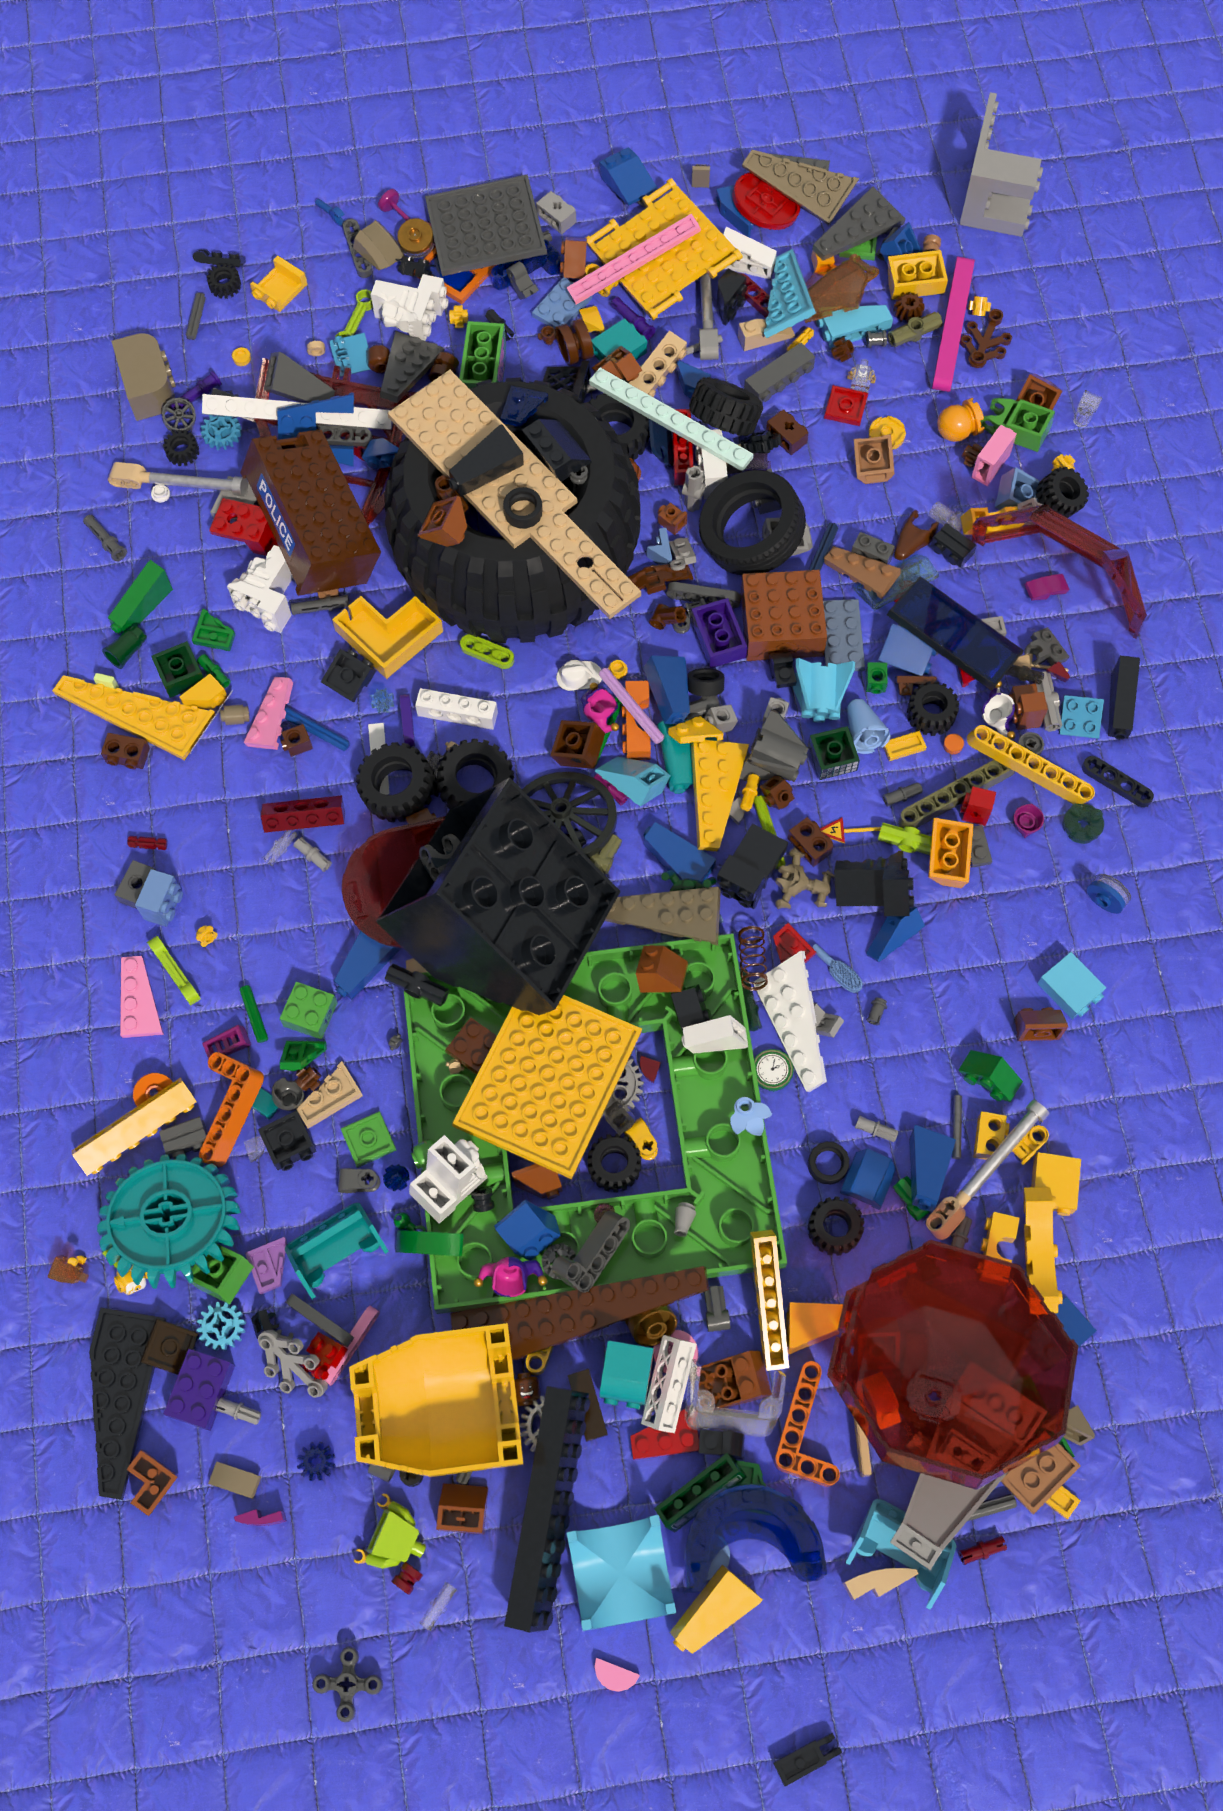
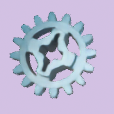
[196,1302,246,1351]

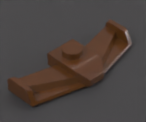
[618,564,693,601]

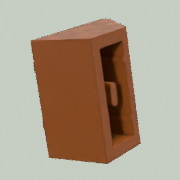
[436,1483,489,1535]

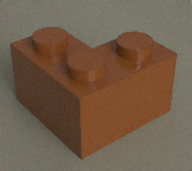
[560,237,587,279]
[592,346,643,382]
[1008,684,1048,730]
[126,1449,179,1516]

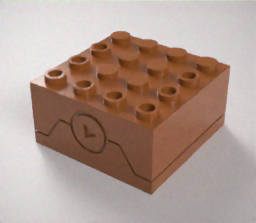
[740,570,827,661]

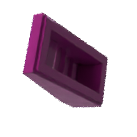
[202,1025,251,1060]

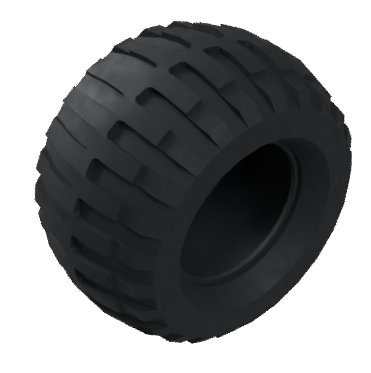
[384,378,640,643]

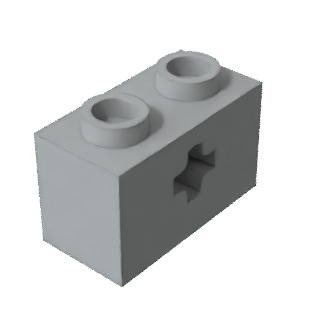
[536,191,576,235]

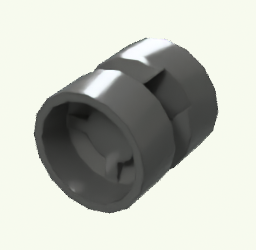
[1017,732,1044,767]

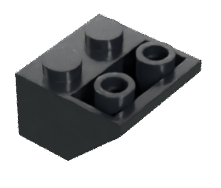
[717,268,747,326]

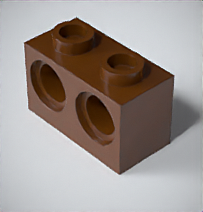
[101,733,150,769]
[787,817,833,867]

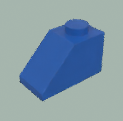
[677,361,711,399]

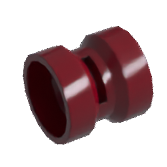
[391,1562,423,1595]

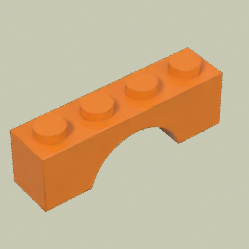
[622,681,651,760]

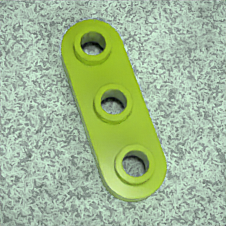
[460,634,514,669]

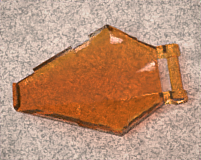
[804,253,879,323]

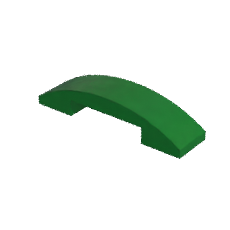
[395,1230,464,1256]

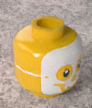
[114,1267,148,1295]

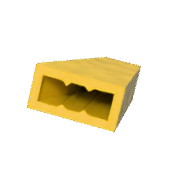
[670,1564,763,1654]

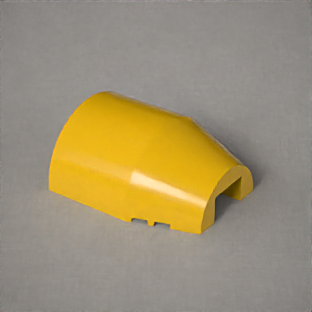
[349,1323,523,1477]

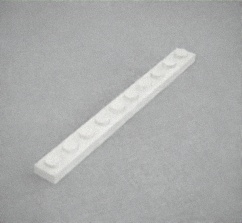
[202,394,391,430]

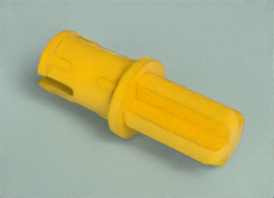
[740,774,760,812]

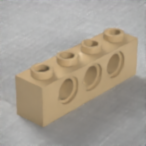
[629,330,687,397]

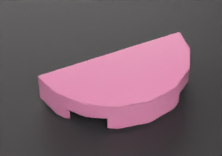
[595,1658,640,1691]

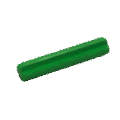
[239,985,268,1043]

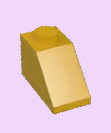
[179,674,228,709]

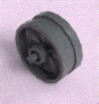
[162,398,196,433]

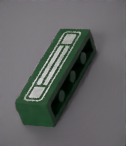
[654,1453,747,1533]

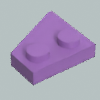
[245,1237,287,1294]

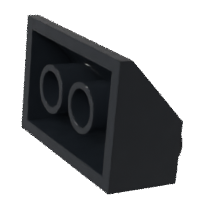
[522,419,592,482]

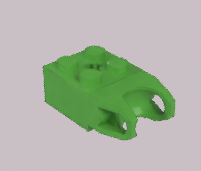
[981,398,1055,452]

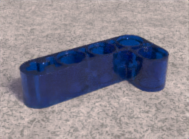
[491,239,561,290]

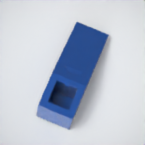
[716,185,753,238]
[362,438,399,469]
[866,906,925,962]

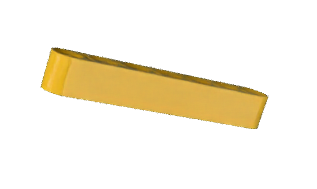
[967,725,1095,806]

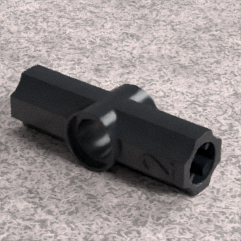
[385,964,449,1006]

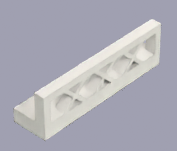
[641,1335,697,1433]

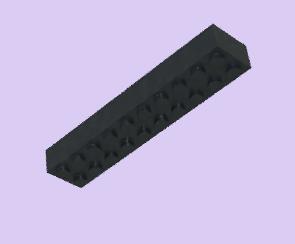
[504,1386,590,1632]

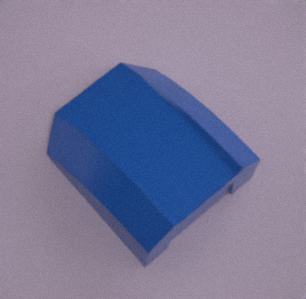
[880,222,922,266]
[840,1148,896,1210]

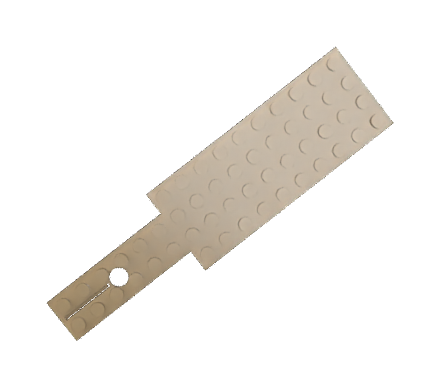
[388,370,641,619]

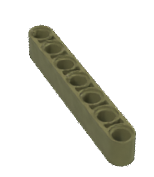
[898,753,1016,828]

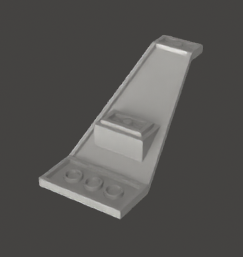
[890,1360,1050,1570]

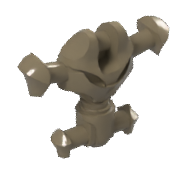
[775,847,835,909]

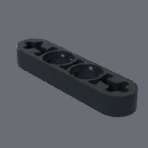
[1082,756,1154,807]

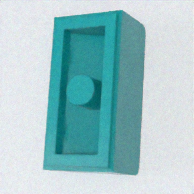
[252,1088,279,1120]

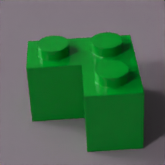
[959,1050,1023,1102]

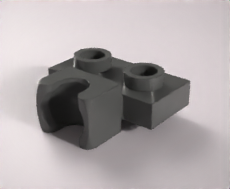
[1024,627,1070,666]

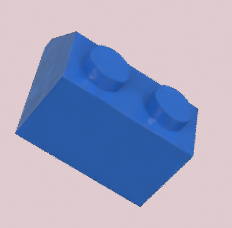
[494,1200,561,1260]

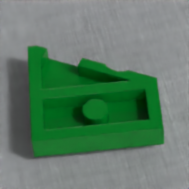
[192,609,235,651]
[279,1041,327,1071]

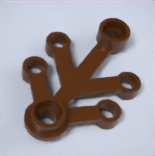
[960,309,1012,368]

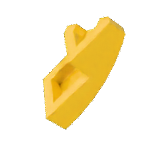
[579,306,605,334]

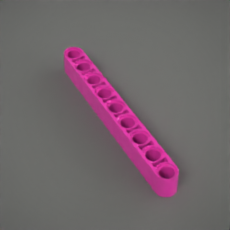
[932,256,975,392]

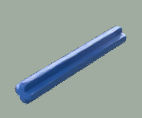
[284,707,350,751]

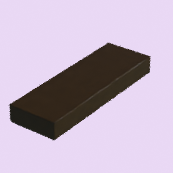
[567,1369,608,1442]

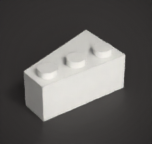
[723,227,777,279]

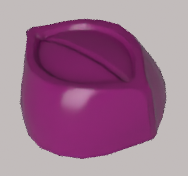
[1014,804,1044,838]

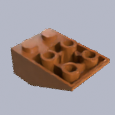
[691,1351,772,1414]

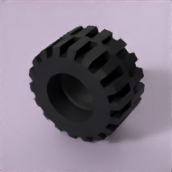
[1036,467,1089,520]
[907,681,959,736]
[587,1134,641,1192]
[808,1197,864,1256]

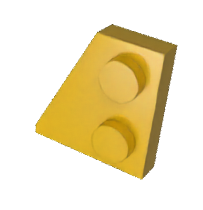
[668,716,723,744]

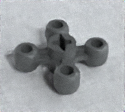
[312,1646,383,1722]

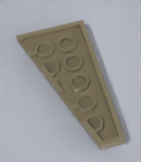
[742,149,859,225]
[605,886,721,946]

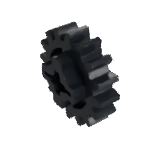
[741,430,782,455]

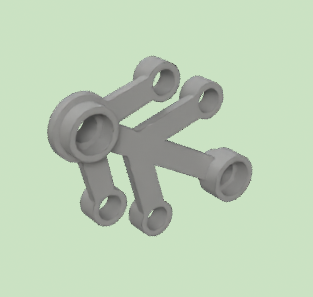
[258,1330,328,1398]

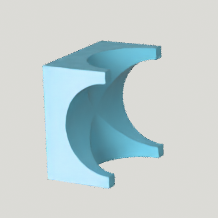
[567,1515,676,1631]

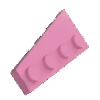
[244,677,293,750]
[120,956,164,1038]

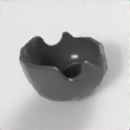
[272,1077,304,1111]

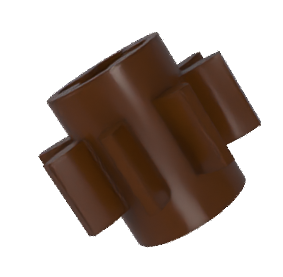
[831,337,854,362]
[962,443,983,468]
[295,1065,321,1091]

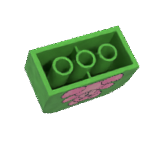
[459,321,506,389]

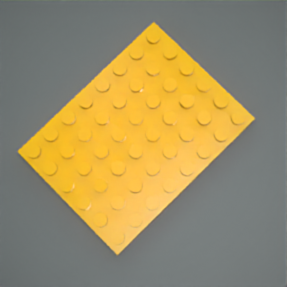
[452,995,642,1179]

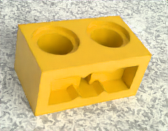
[973,1111,1009,1160]

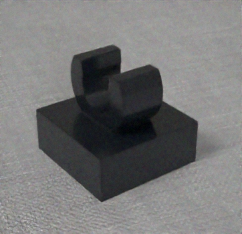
[251,1310,279,1339]

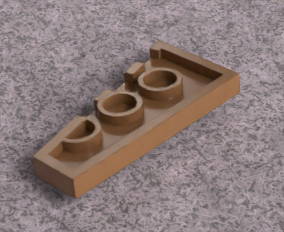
[824,546,901,599]

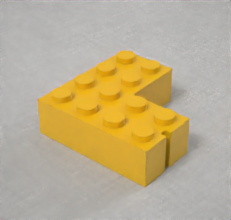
[332,596,443,679]

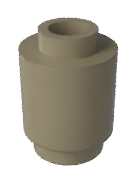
[220,704,250,725]

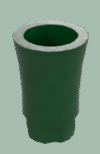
[102,626,147,669]

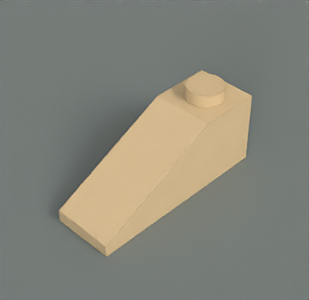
[738,319,795,351]

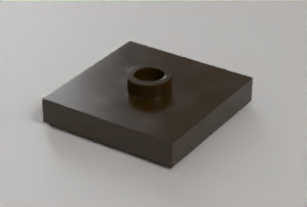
[140,1319,199,1375]

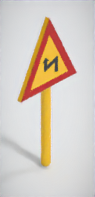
[820,817,881,844]

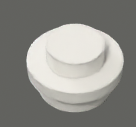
[151,484,170,503]

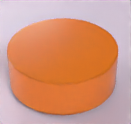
[943,734,964,754]

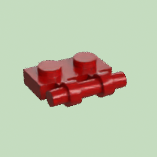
[299,1332,348,1380]

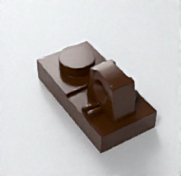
[895,676,937,696]

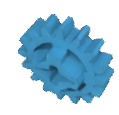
[201,415,242,450]

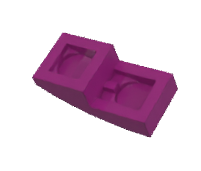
[1024,574,1070,600]
[234,1509,287,1526]

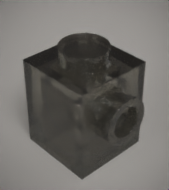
[604,1098,636,1135]

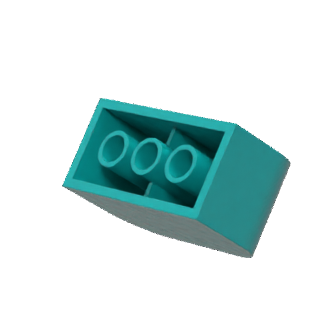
[599,1341,654,1409]

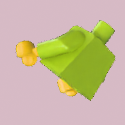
[353,1493,426,1569]

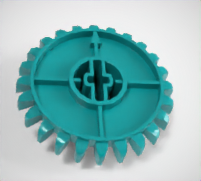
[97,1154,241,1289]

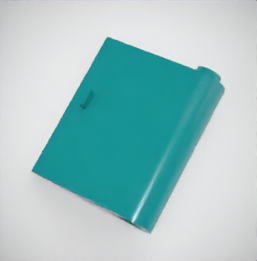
[657,720,717,794]

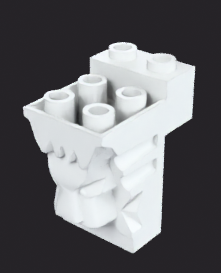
[371,274,448,341]
[227,545,293,633]
[409,1135,488,1224]

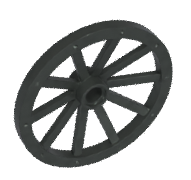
[522,772,617,858]

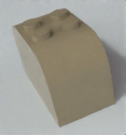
[111,333,176,421]

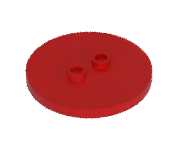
[732,172,800,230]

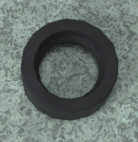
[503,487,543,529]
[688,668,725,697]
[808,1141,849,1185]

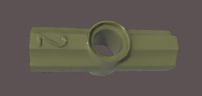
[887,312,943,347]
[589,834,622,875]

